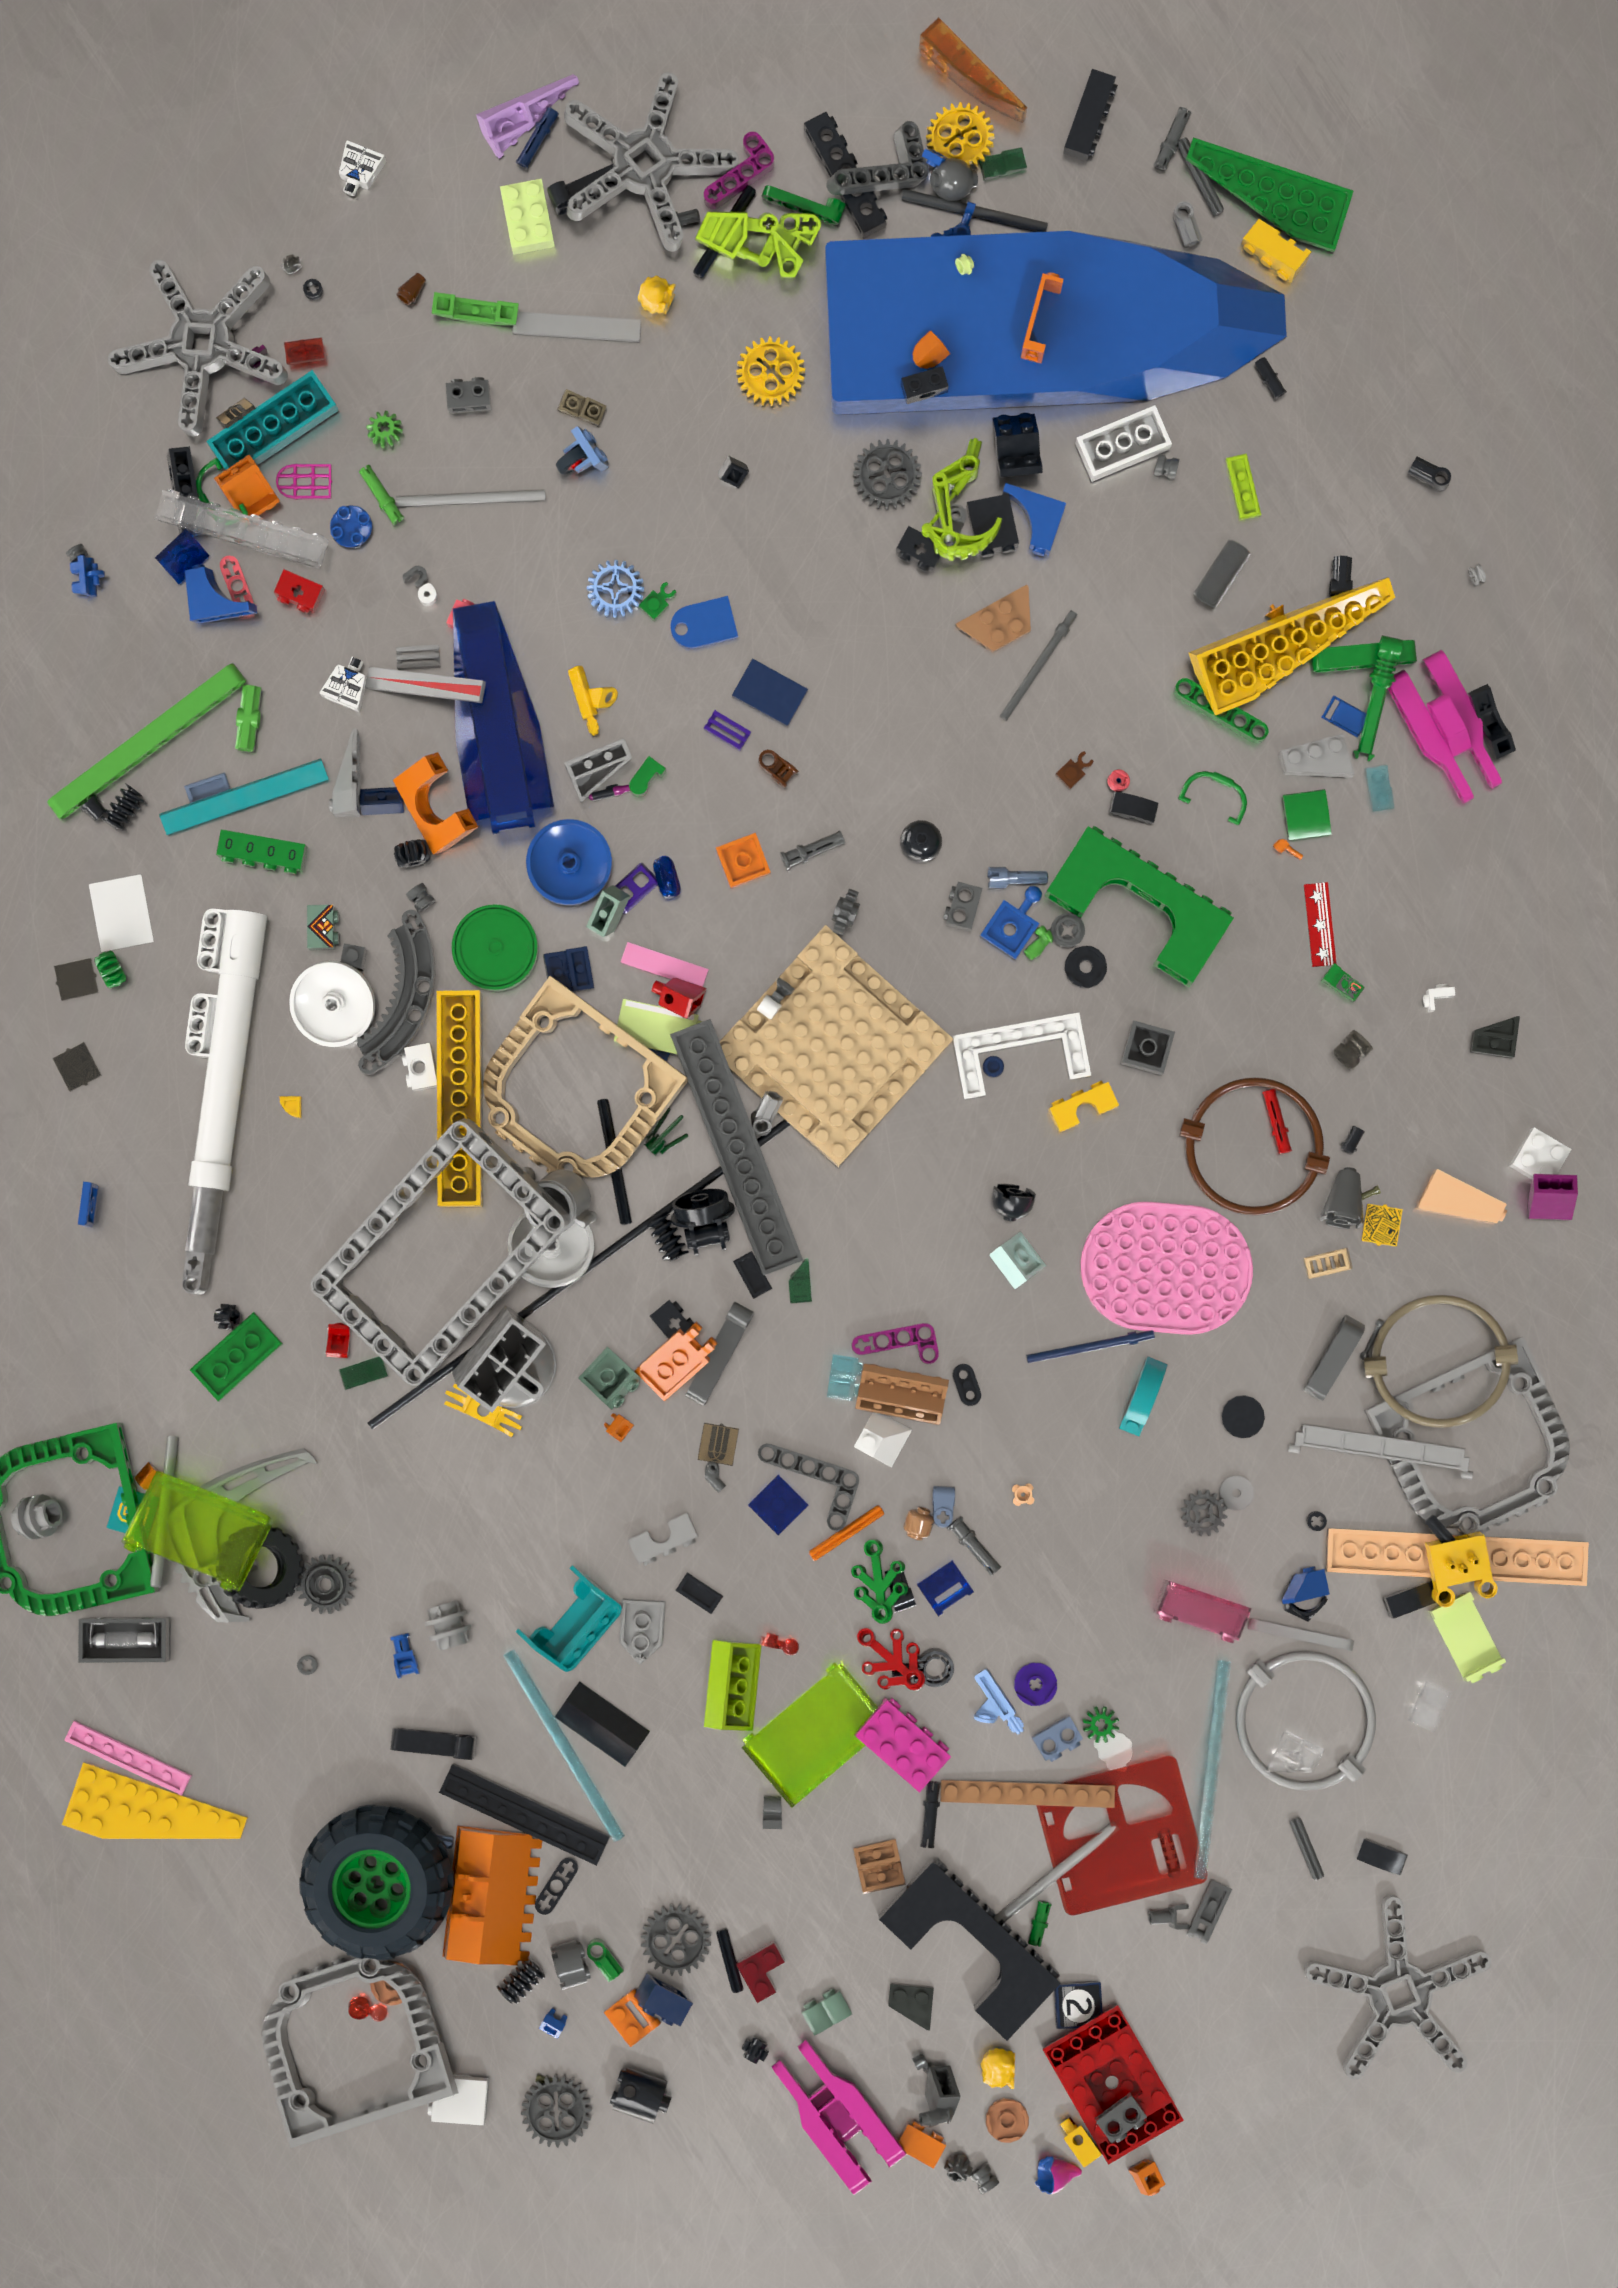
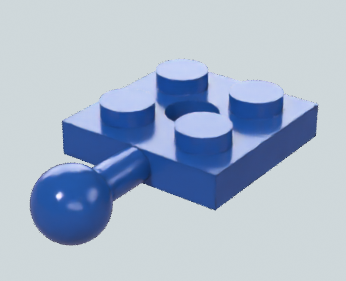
[980,886,1042,960]

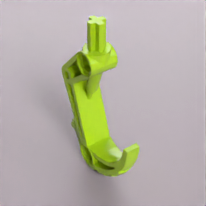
[922,438,1002,561]

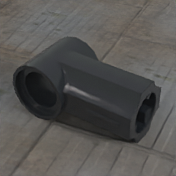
[1408,456,1451,491]
[1329,555,1353,597]
[885,1567,916,1612]

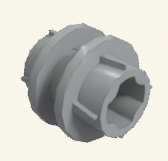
[11,1494,63,1540]
[425,1601,471,1650]

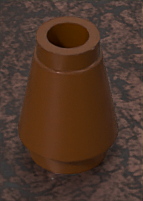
[396,273,426,305]

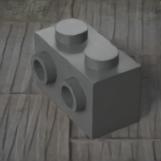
[446,377,492,413]

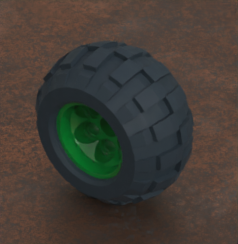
[299,1804,454,1960]

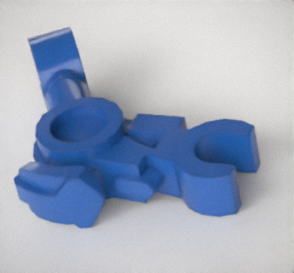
[931,201,976,237]

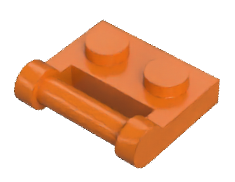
[604,1988,661,2047]

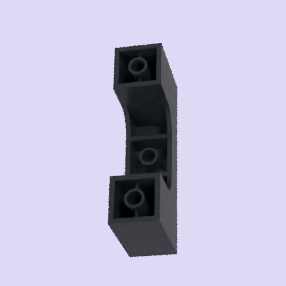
[878,1858,1061,2041]

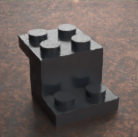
[992,412,1043,477]

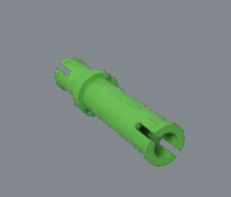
[359,465,404,525]

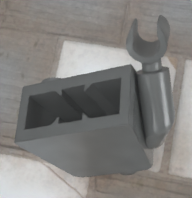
[912,2054,961,2128]

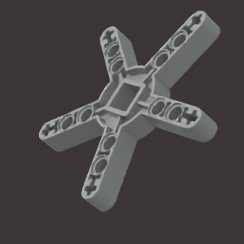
[564,72,739,252]
[108,260,288,437]
[1304,1895,1491,2080]

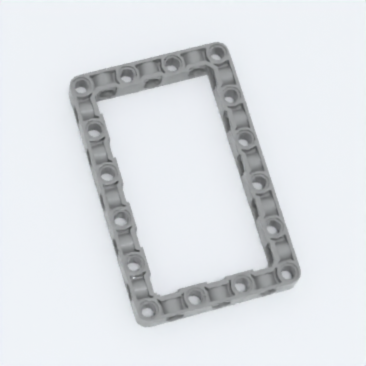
[311,1118,570,1386]

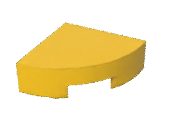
[279,1096,302,1118]

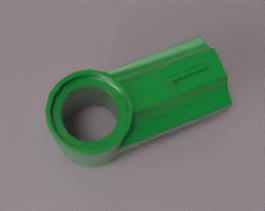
[587,1938,624,1982]

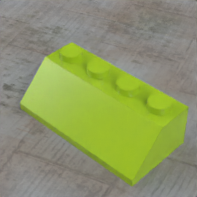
[704,1640,762,1731]

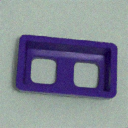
[615,863,660,914]

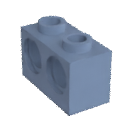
[1032,1715,1083,1762]

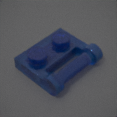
[917,1560,974,1617]

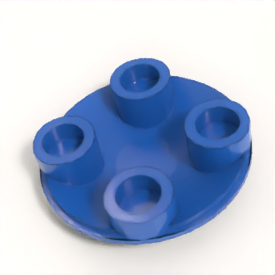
[330,505,372,548]

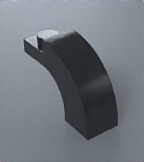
[1468,684,1516,759]

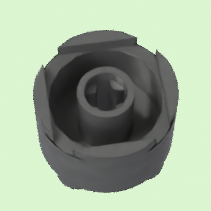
[550,1940,591,1990]

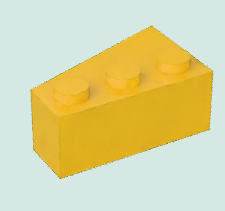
[1241,219,1312,282]

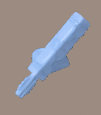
[974,1669,1024,1734]

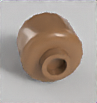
[903,1506,934,1540]

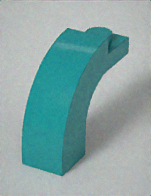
[1119,1357,1168,1436]

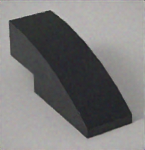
[1384,1580,1448,1619]

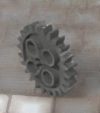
[853,439,922,509]
[641,1904,711,1976]
[521,2075,592,2148]

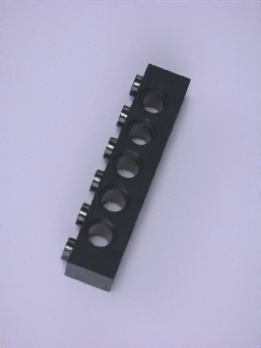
[804,112,887,239]

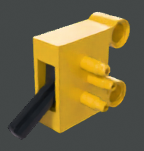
[1425,1515,1498,1607]

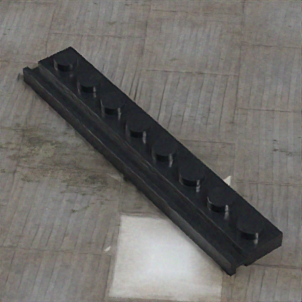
[439,1764,610,1866]

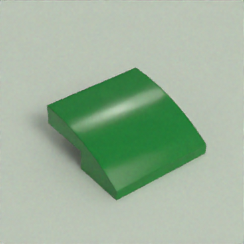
[1283,789,1331,840]

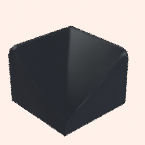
[718,455,749,488]

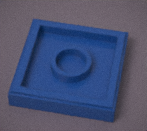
[78,1181,99,1227]

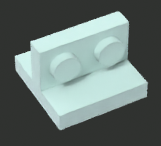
[990,1232,1046,1289]

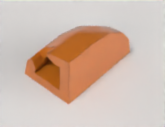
[913,331,950,369]

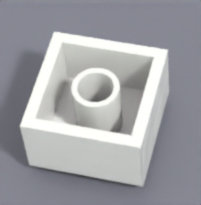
[1509,1127,1572,1180]

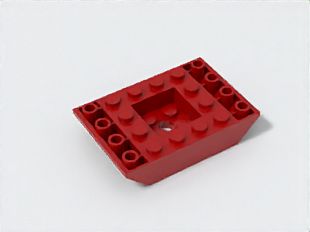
[1042,2005,1184,2165]

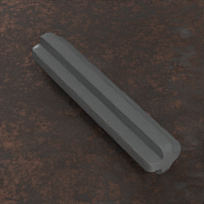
[1290,1817,1324,1880]

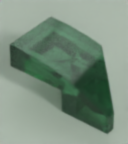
[789,1259,812,1303]

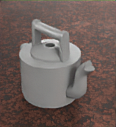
[522,1167,597,1232]

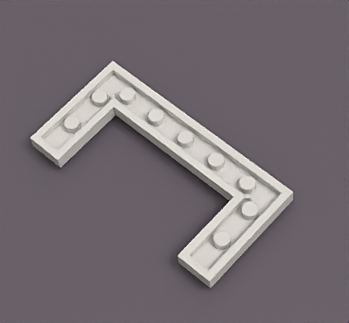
[952,1013,1091,1100]

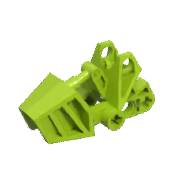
[695,212,821,277]

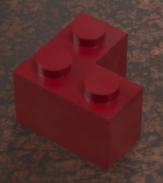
[736,1941,785,2003]

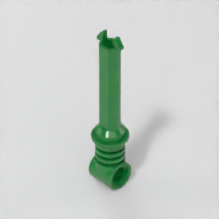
[1353,635,1403,761]

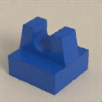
[539,2008,567,2039]

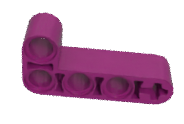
[704,132,774,209]
[852,1323,939,1364]

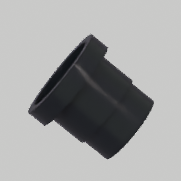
[80,794,106,821]

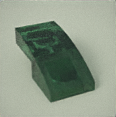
[979,147,1027,180]
[338,1357,388,1390]

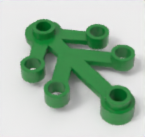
[851,1539,908,1624]

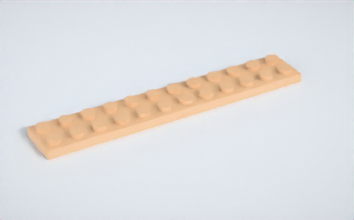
[1326,1528,1589,1586]

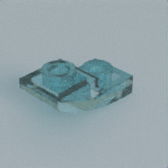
[1365,765,1394,812]

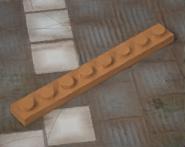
[941,1779,1115,1808]

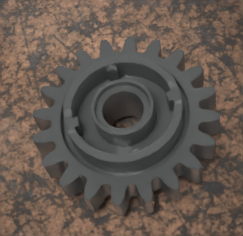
[296,1555,356,1614]

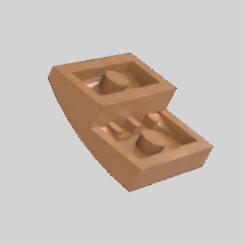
[853,1839,906,1894]

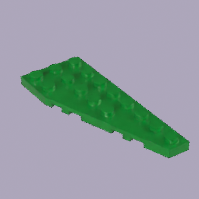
[1186,137,1354,252]

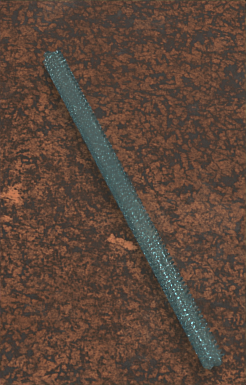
[503,1650,625,1842]
[1194,1660,1231,1880]

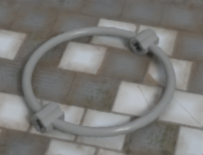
[1237,1651,1376,1790]

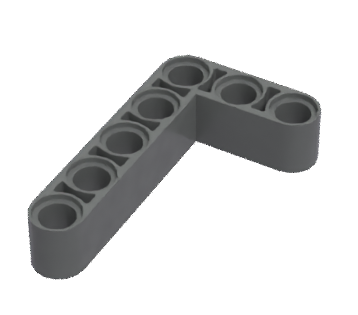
[826,121,928,195]
[685,1302,754,1406]
[758,1443,859,1531]

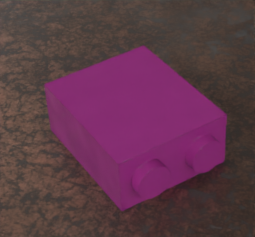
[1528,1174,1578,1220]

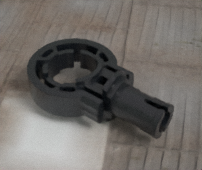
[892,1649,954,1687]

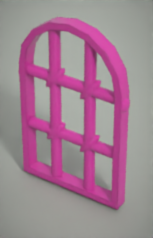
[276,464,332,499]

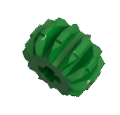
[94,950,126,988]
[1083,1706,1119,1743]

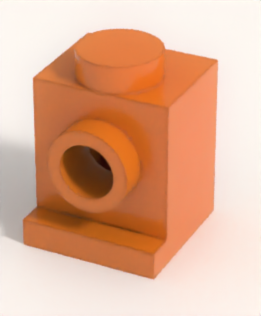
[1128,2159,1166,2196]

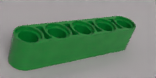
[1312,640,1417,673]
[1174,678,1269,744]

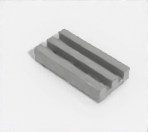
[396,645,440,670]

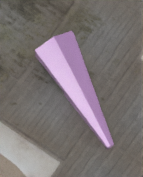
[476,74,579,158]

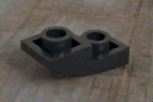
[1109,792,1158,824]
[1357,1838,1408,1875]

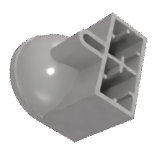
[452,1305,556,1413]

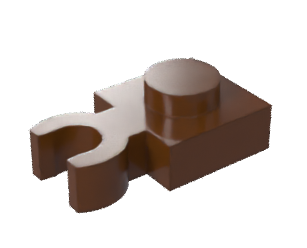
[1055,751,1094,789]

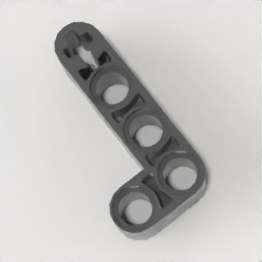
[1304,1315,1365,1401]

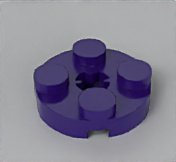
[1014,1662,1057,1706]

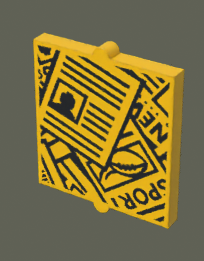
[1361,1204,1403,1247]

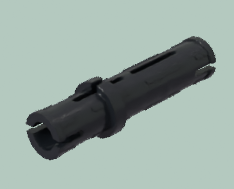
[920,1781,941,1848]

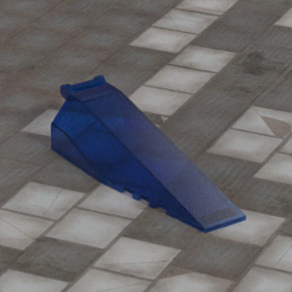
[453,601,555,835]

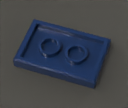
[732,658,808,727]

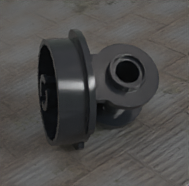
[671,1189,735,1256]

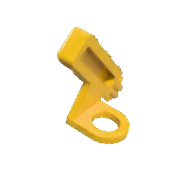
[568,665,618,736]

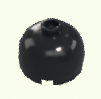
[900,820,942,863]
[992,1184,1036,1221]

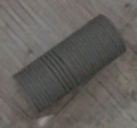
[1194,540,1251,607]

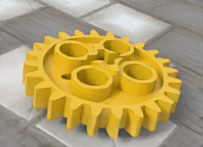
[926,102,995,167]
[736,336,805,406]

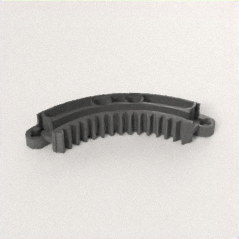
[357,910,436,1075]

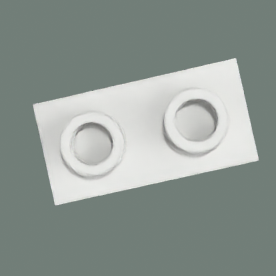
[402,1043,437,1092]

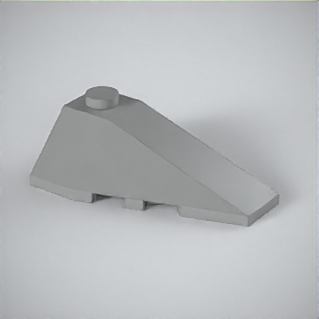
[329,729,361,817]

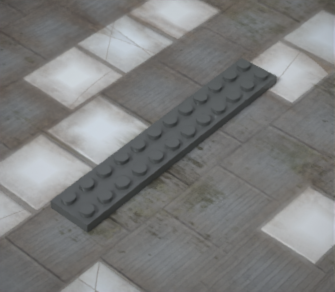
[670,1019,803,1276]

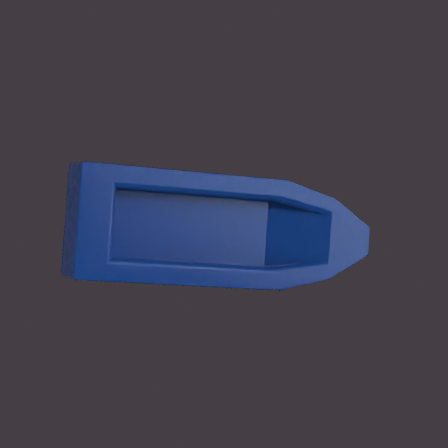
[825,231,1287,415]

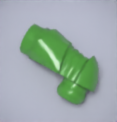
[1024,925,1053,961]

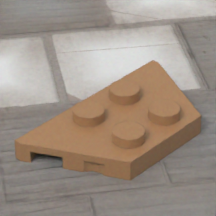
[955,585,1031,652]

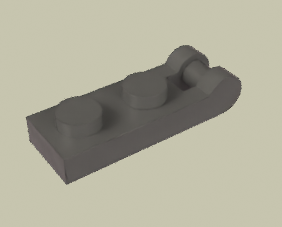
[1186,1880,1232,1944]

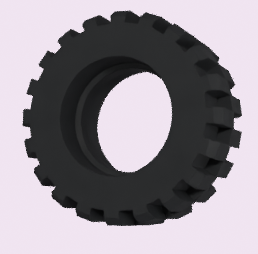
[216,1525,304,1609]

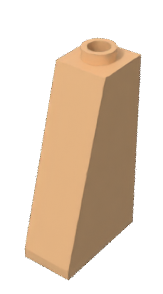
[1415,1169,1507,1224]

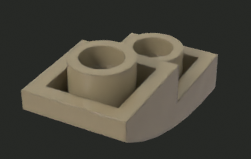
[557,389,606,426]

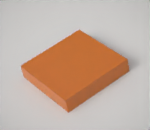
[716,833,771,888]

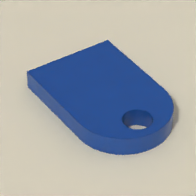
[671,596,738,649]

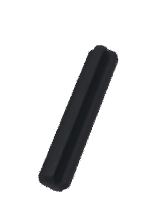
[716,1929,743,1993]

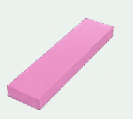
[621,942,709,987]

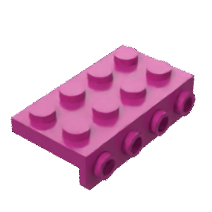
[854,1697,951,1793]

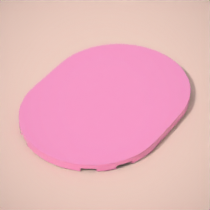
[1081,1202,1253,1335]

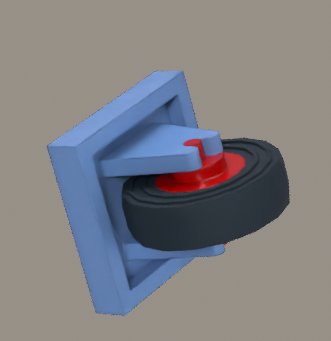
[556,426,609,475]

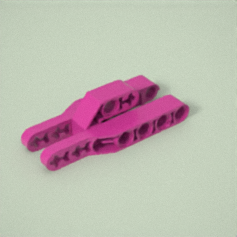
[1388,650,1502,803]
[771,2040,907,2195]

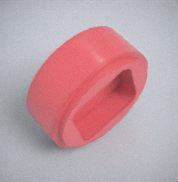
[1107,769,1130,792]

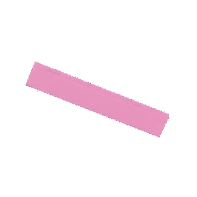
[64,1720,192,1796]

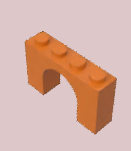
[393,752,478,855]

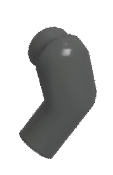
[705,1461,726,1493]

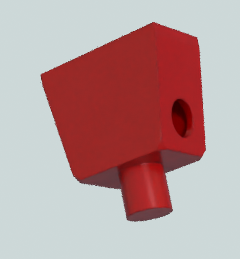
[651,978,707,1019]

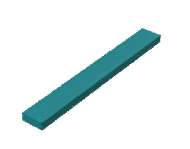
[159,758,329,835]

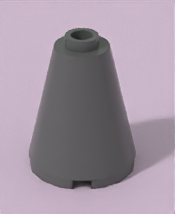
[1320,1167,1364,1229]

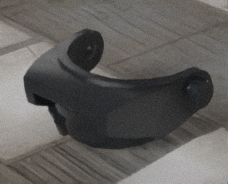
[1284,1581,1328,1622]

